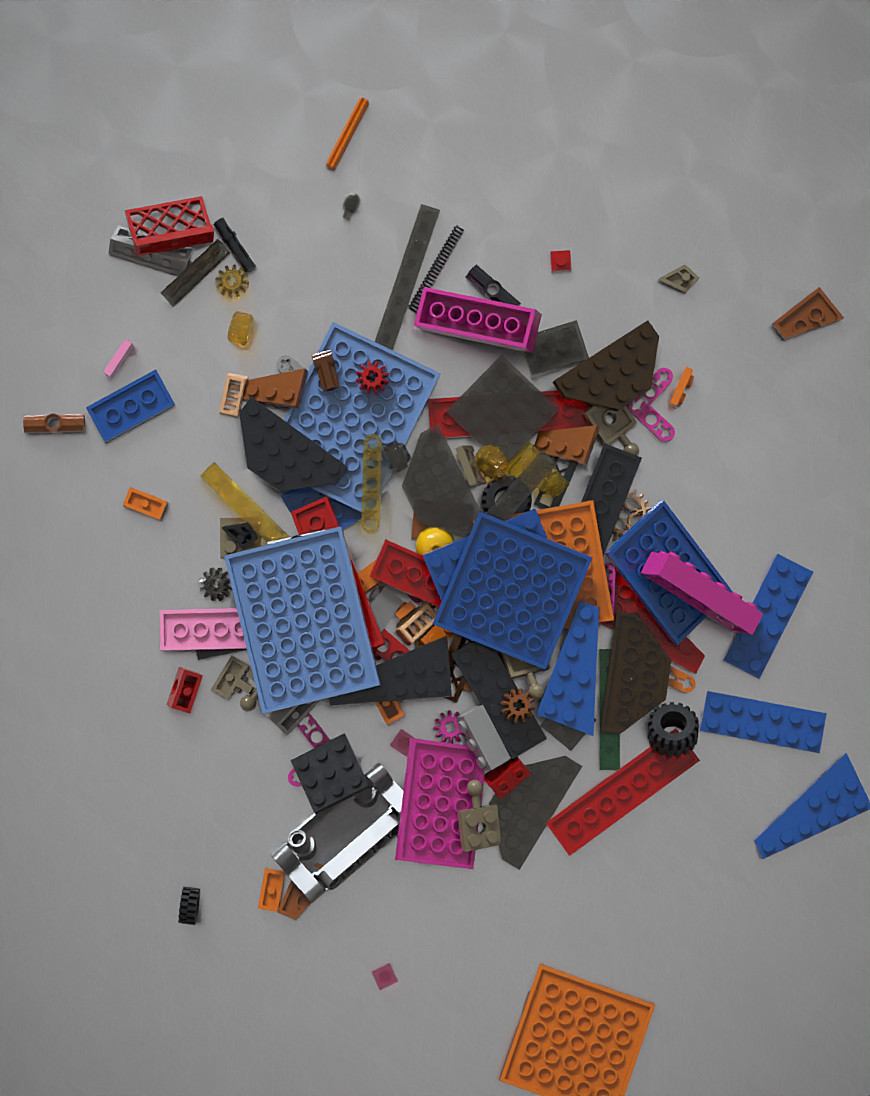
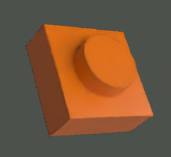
[395,601,416,621]

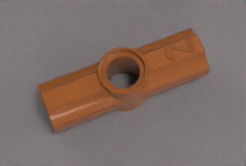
[23,413,85,434]

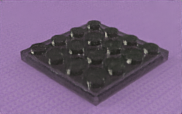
[446,355,559,468]

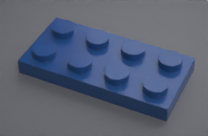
[86,369,175,443]

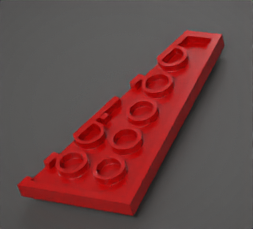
[599,568,705,674]

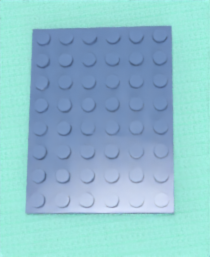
[284,322,441,517]
[224,526,381,714]

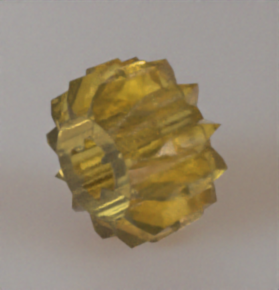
[215,265,249,299]
[227,311,254,346]
[474,444,509,479]

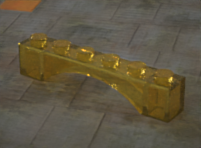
[200,462,290,543]

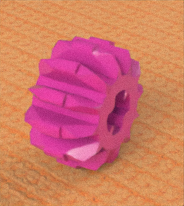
[433,710,465,744]

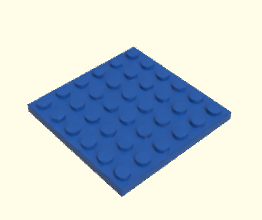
[433,511,593,670]

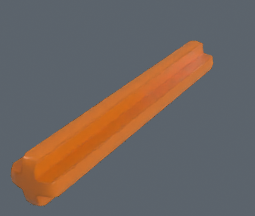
[326,97,369,169]

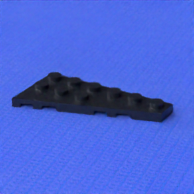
[330,636,452,706]

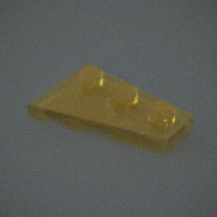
[502,442,570,498]

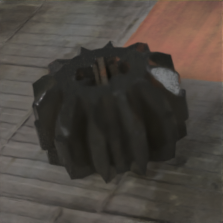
[199,567,232,601]

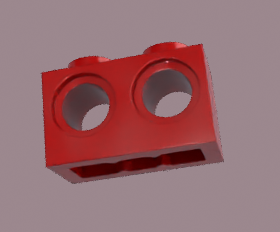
[373,629,410,661]

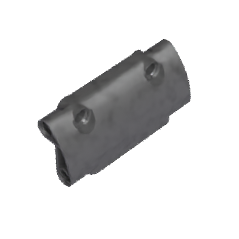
[271,762,403,903]

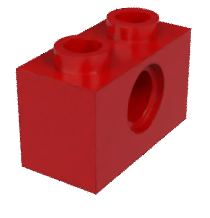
[166,667,203,713]

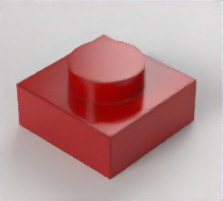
[550,250,572,272]

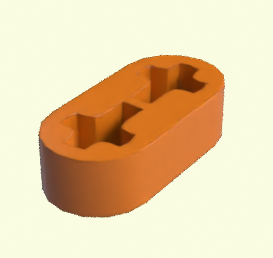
[668,666,696,693]

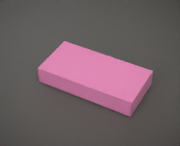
[104,340,134,379]

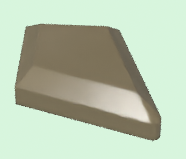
[659,265,699,293]

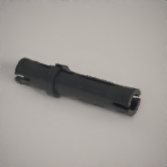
[213,217,257,274]

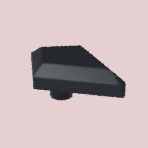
[222,522,259,548]

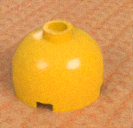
[415,526,454,555]

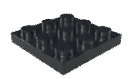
[290,733,370,814]

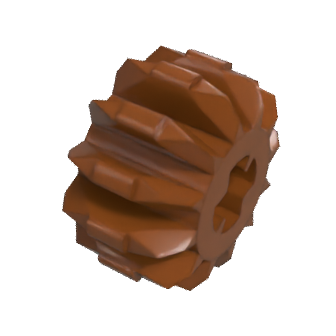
[501,688,535,723]

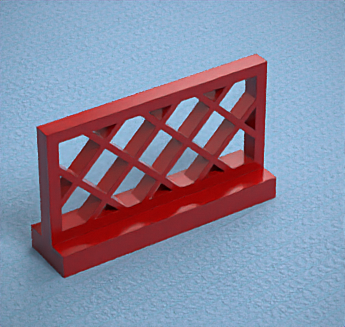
[125,196,214,257]

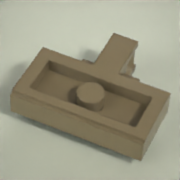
[211,655,254,700]

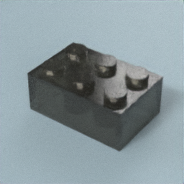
[522,320,589,379]

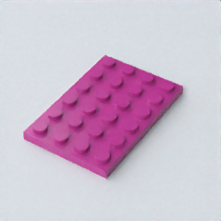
[395,738,485,869]

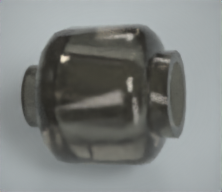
[381,440,411,472]

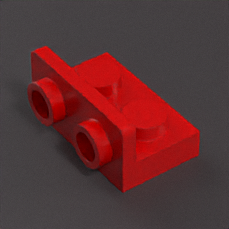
[484,757,531,799]

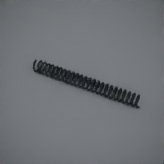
[408,225,464,313]

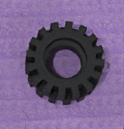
[178,887,200,925]

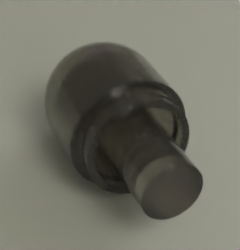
[343,192,360,220]

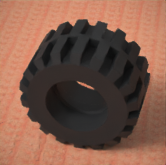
[482,475,532,517]
[648,702,699,758]

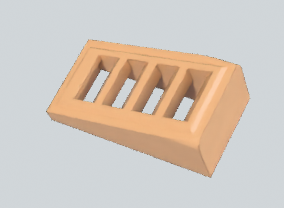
[219,373,248,417]
[395,603,437,645]

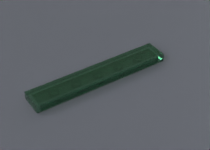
[599,649,620,770]

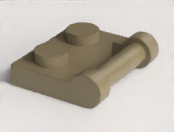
[455,445,487,487]

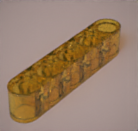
[361,434,383,534]

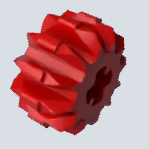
[356,361,389,395]

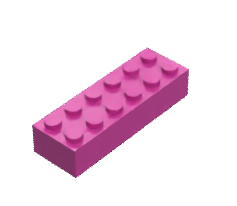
[414,287,542,353]
[641,551,763,635]

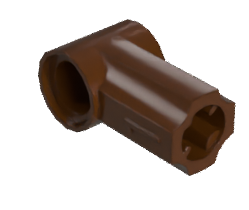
[312,350,340,392]

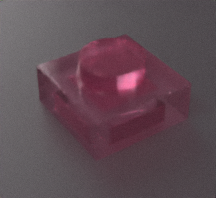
[390,729,416,757]
[371,963,398,990]

